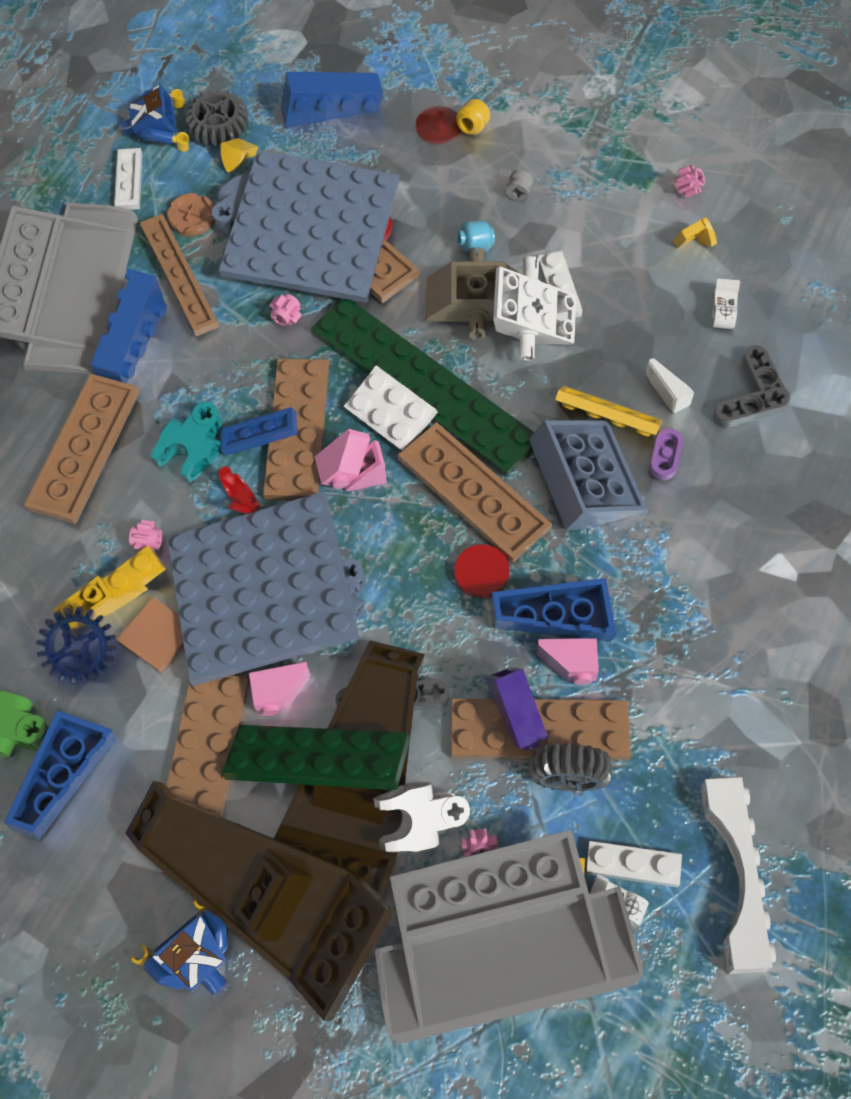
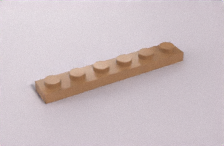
[140,214,219,336]

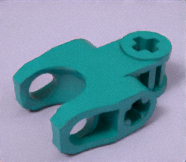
[151,402,223,483]

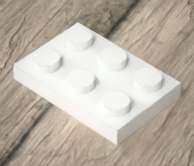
[344,366,438,451]

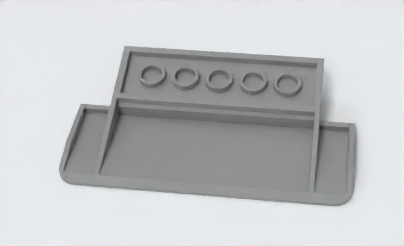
[0,203,138,374]
[374,830,643,1043]

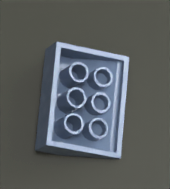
[529,420,648,530]

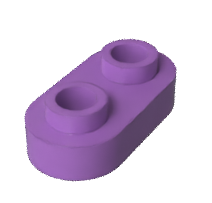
[650,429,684,480]

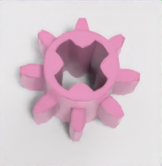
[674,165,705,197]
[269,294,302,326]
[129,520,162,553]
[461,828,499,858]

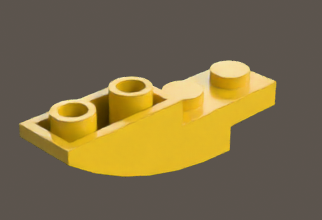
[53,546,166,632]

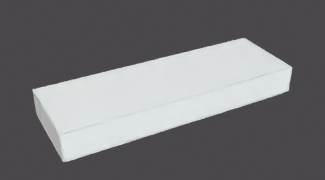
[114,148,142,210]

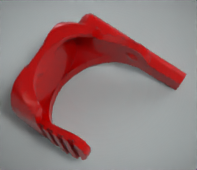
[217,466,260,515]

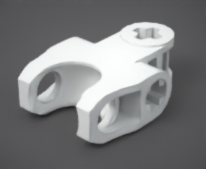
[374,782,470,852]

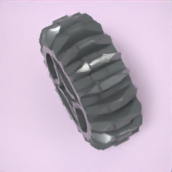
[185,89,249,148]
[530,743,612,792]

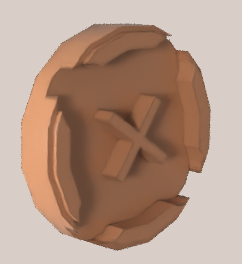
[166,193,215,237]

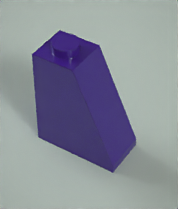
[485,667,548,751]

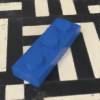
[221,407,298,456]

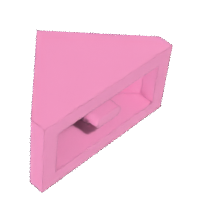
[345,440,387,491]

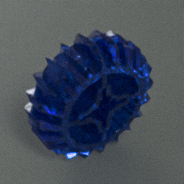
[36,606,117,685]

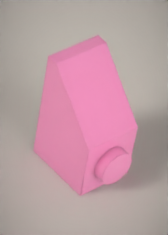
[315,429,370,489]
[537,639,599,685]
[249,662,310,716]

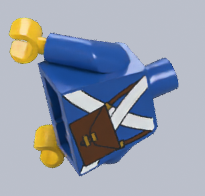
[121,84,189,152]
[131,899,228,995]

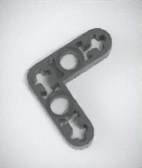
[713,345,789,428]

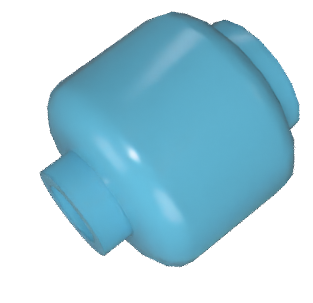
[456,220,495,254]

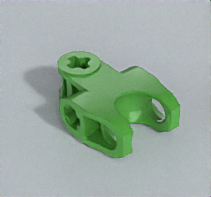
[0,691,49,758]

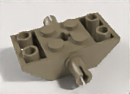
[426,247,523,340]

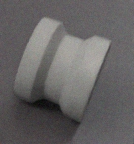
[506,170,534,201]

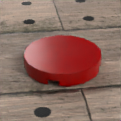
[455,545,510,598]

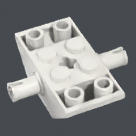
[493,256,576,361]

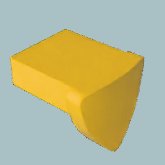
[221,138,258,173]
[673,217,717,248]

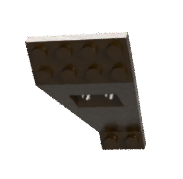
[274,640,425,898]
[125,781,395,1021]

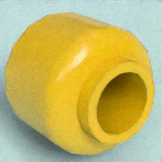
[456,99,491,135]

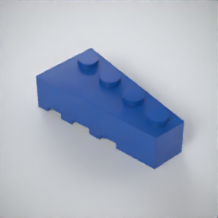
[281,72,383,128]
[91,269,167,383]
[491,578,616,642]
[4,710,117,840]

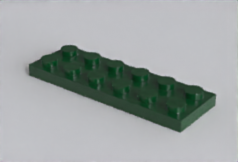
[222,725,410,790]

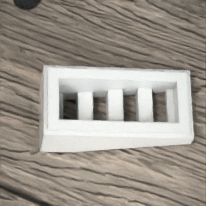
[645,358,694,413]

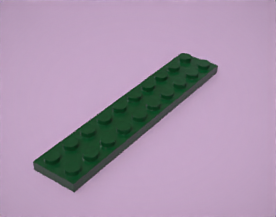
[311,299,534,477]

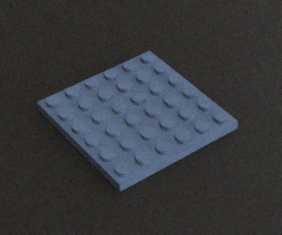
[219,150,400,303]
[167,491,360,686]

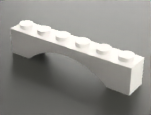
[701,777,776,974]

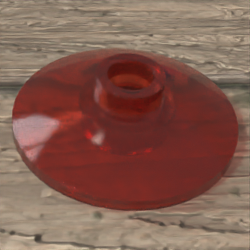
[416,106,461,144]

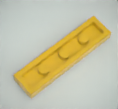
[555,386,663,436]

